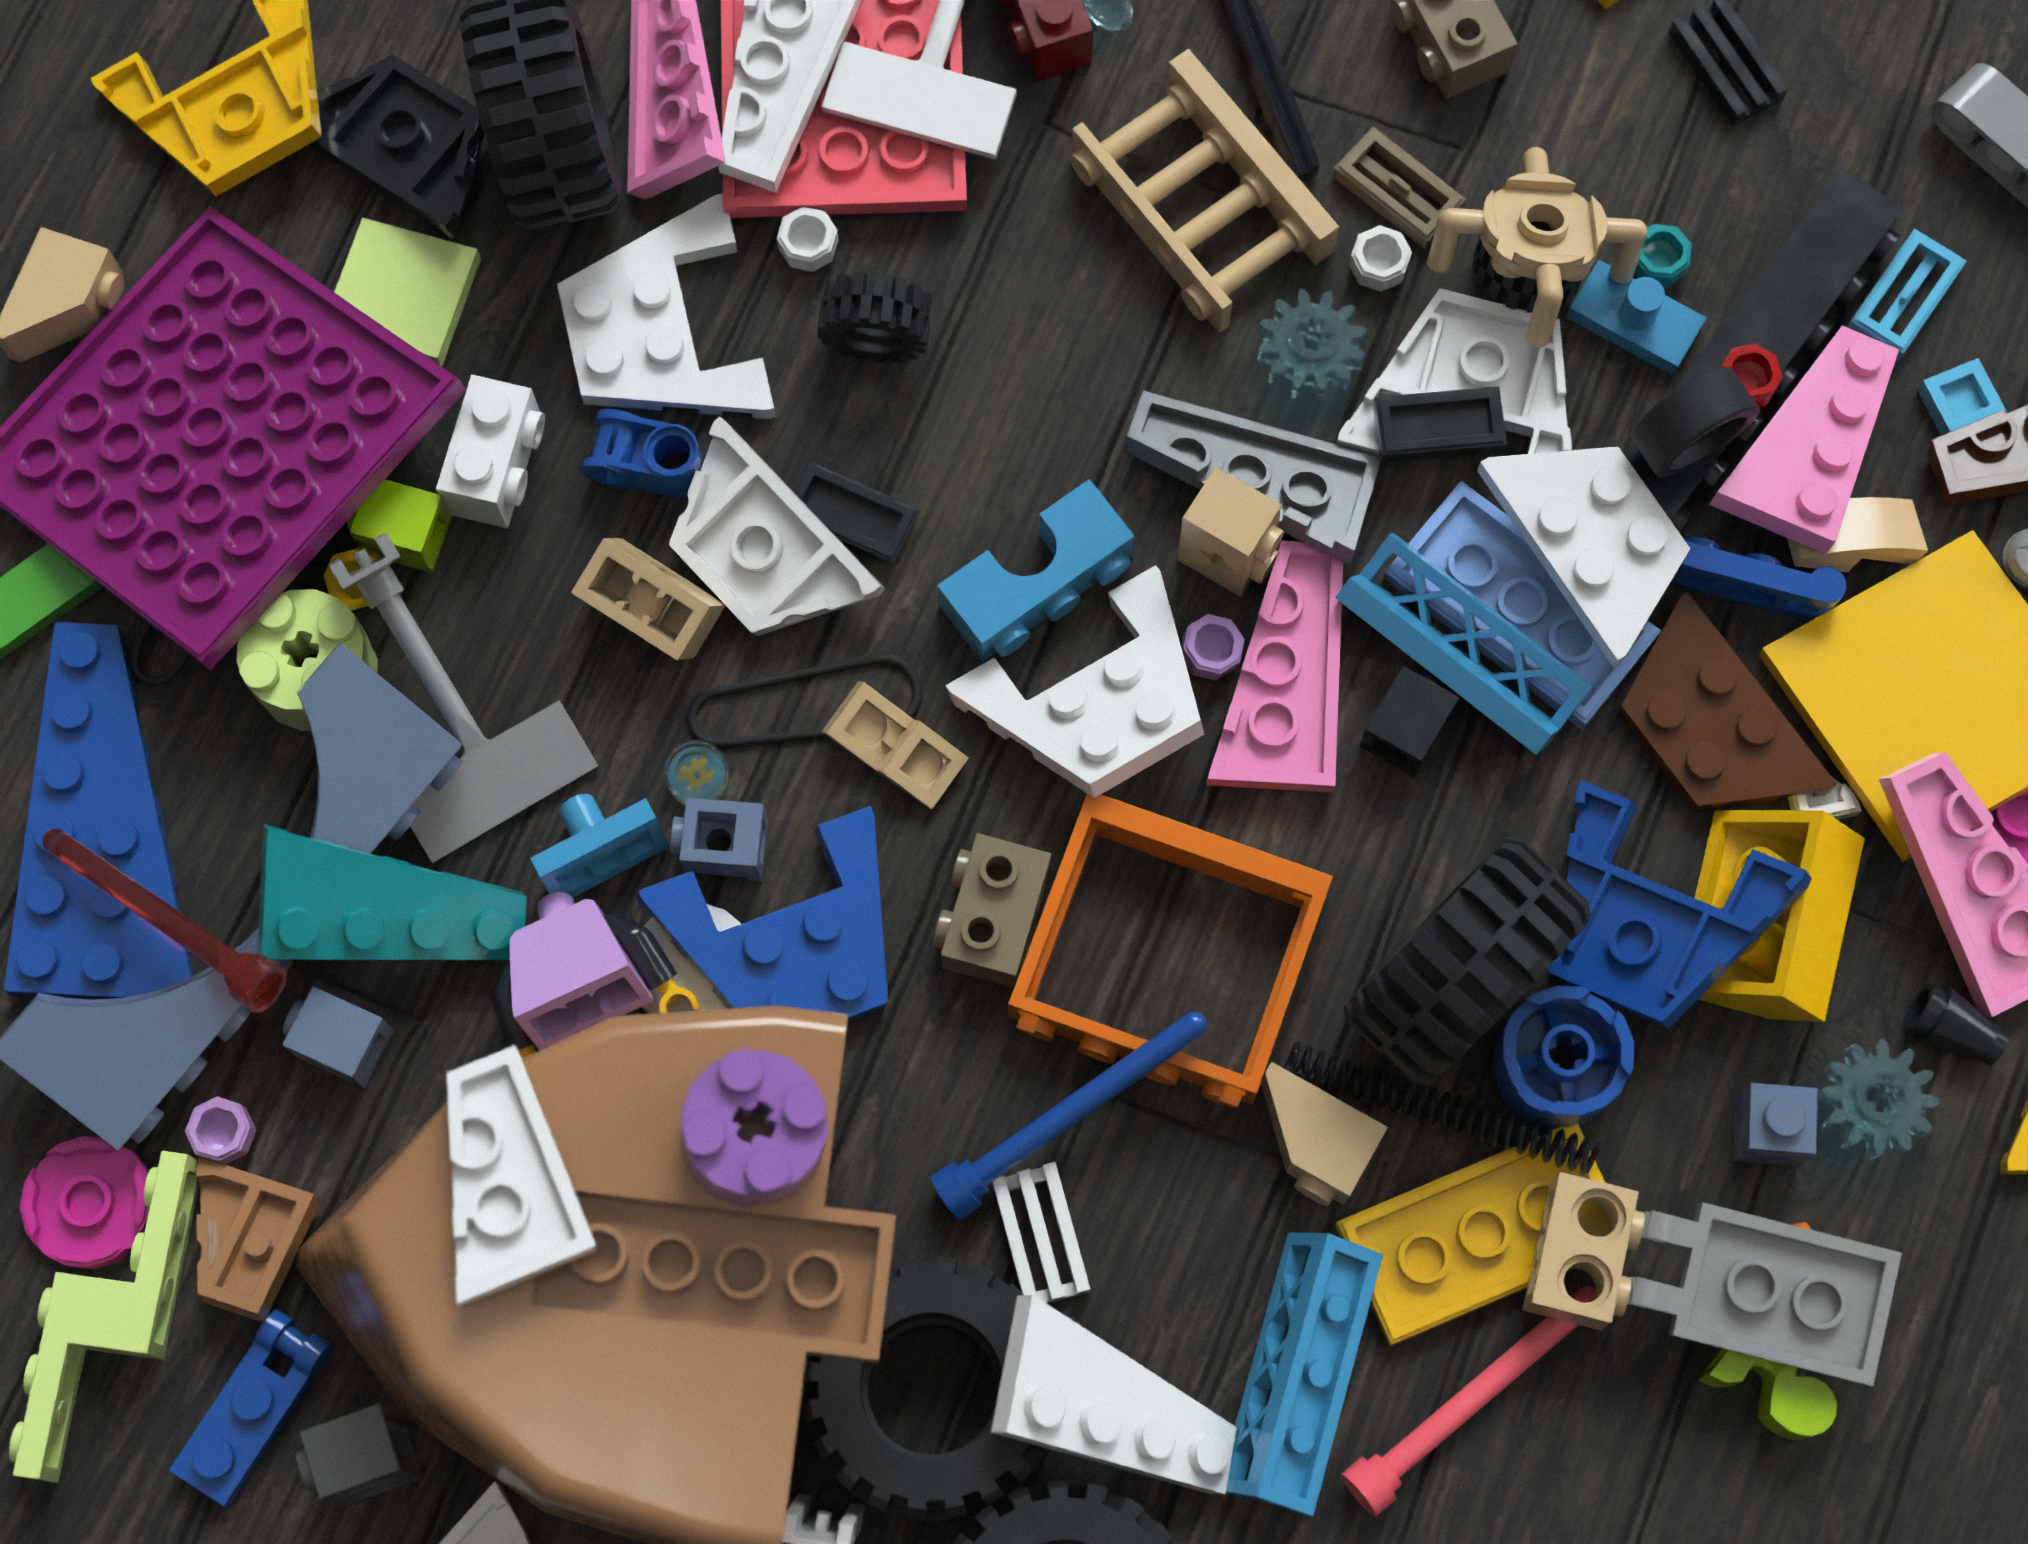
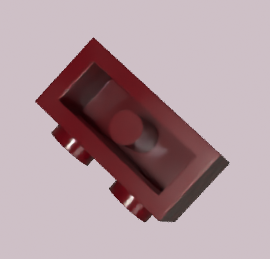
[996,0,1093,82]

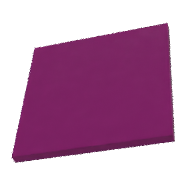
[0,206,466,671]

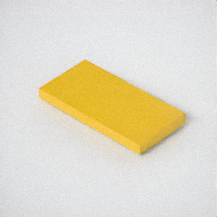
[1335,1124,1609,1347]

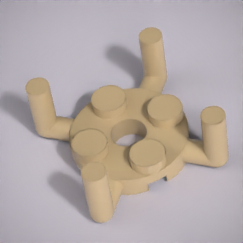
[1427,147,1648,347]

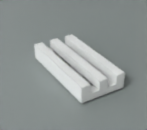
[992,1162,1090,1304]

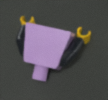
[492,892,703,1060]

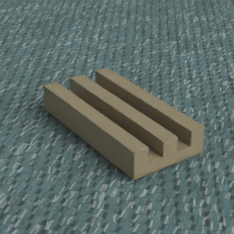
[1332,127,1466,250]

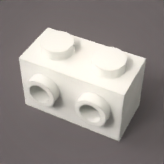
[436,374,545,528]

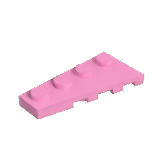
[627,0,726,200]
[1709,326,1899,554]
[1879,752,2028,1017]

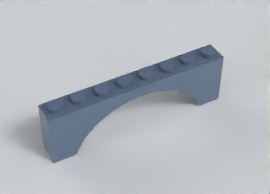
[0,643,463,1151]

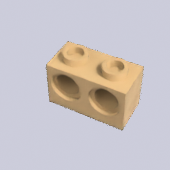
[1522,1172,1645,1330]

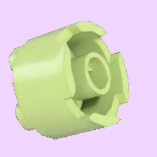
[237,589,378,731]

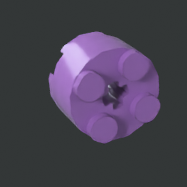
[681,1048,828,1208]

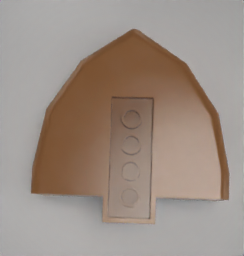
[294,1006,896,1544]

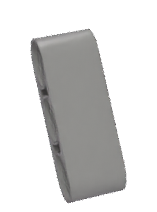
[1930,63,2028,208]

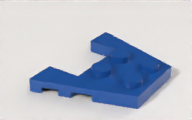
[1548,780,1812,1029]
[636,806,888,1022]

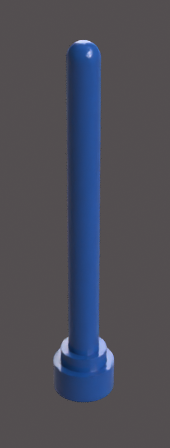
[930,1012,1207,1220]

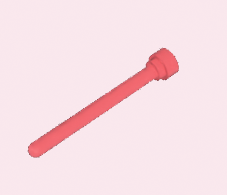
[1340,1286,1596,1517]

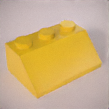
[1694,810,1865,1022]

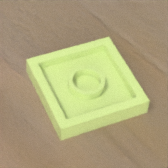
[334,218,481,367]

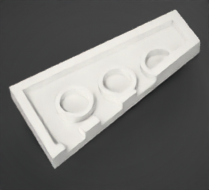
[718,0,862,193]
[991,1295,1237,1494]

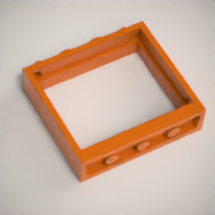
[1008,794,1333,1108]

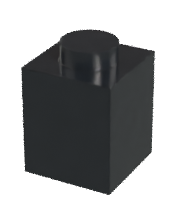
[1359,666,1459,778]

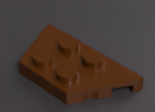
[1618,592,1837,813]

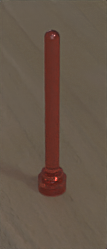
[43,829,287,1013]

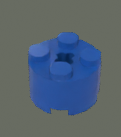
[1492,985,1634,1128]

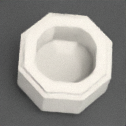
[777,207,839,272]
[1349,225,1412,292]

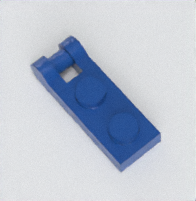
[1669,537,1846,622]
[169,1309,333,1508]

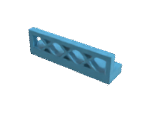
[1335,533,1593,755]
[1226,1232,1383,1516]

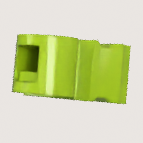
[1698,1348,1837,1440]

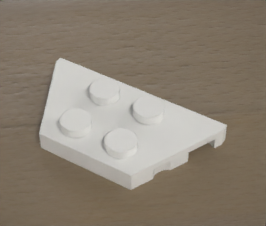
[669,416,886,636]
[1477,447,1690,668]

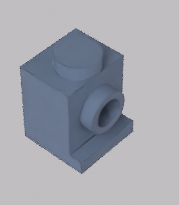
[670,798,768,882]

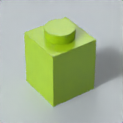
[347,479,452,573]

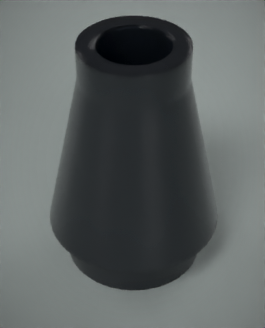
[1904,983,2009,1066]

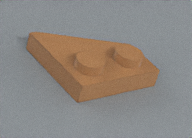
[196,1157,320,1323]

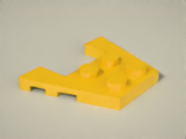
[90,0,322,197]

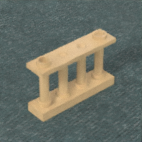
[1070,48,1339,333]

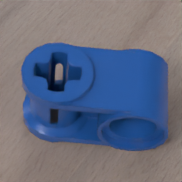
[581,409,704,498]

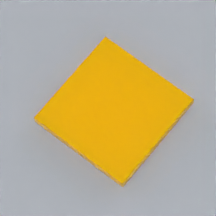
[1759,530,2028,862]

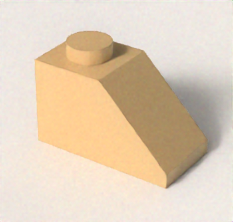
[0,227,125,363]
[1261,1062,1388,1206]

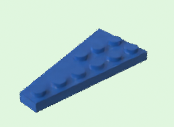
[3,622,194,1000]

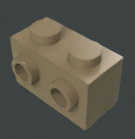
[1390,0,1518,99]
[933,833,1052,988]

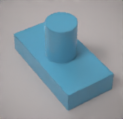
[1566,260,1707,376]
[530,794,670,897]

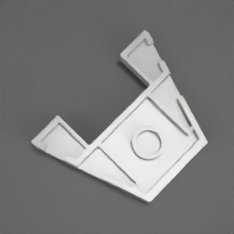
[557,193,776,419]
[1336,288,1572,457]
[946,565,1204,798]

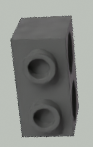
[296,1403,424,1506]

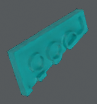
[258,824,527,960]

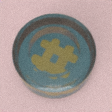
[664,740,729,805]

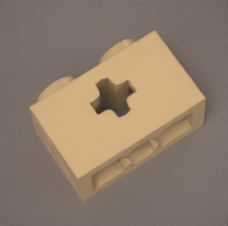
[1177,467,1284,597]
[571,538,726,661]

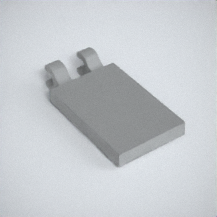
[1628,1202,1902,1386]

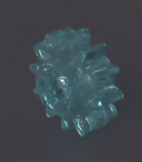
[1257,289,1367,401]
[1817,1039,1940,1159]

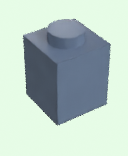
[282,986,395,1088]
[1733,1083,1818,1166]

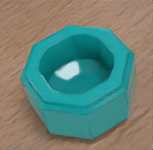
[1634,224,1692,288]

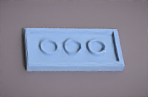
[1383,481,1661,730]

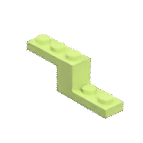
[9,1151,200,1483]

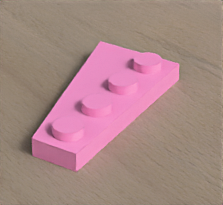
[1206,541,1343,793]

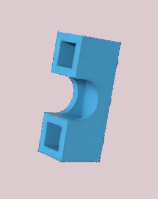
[937,479,1135,662]

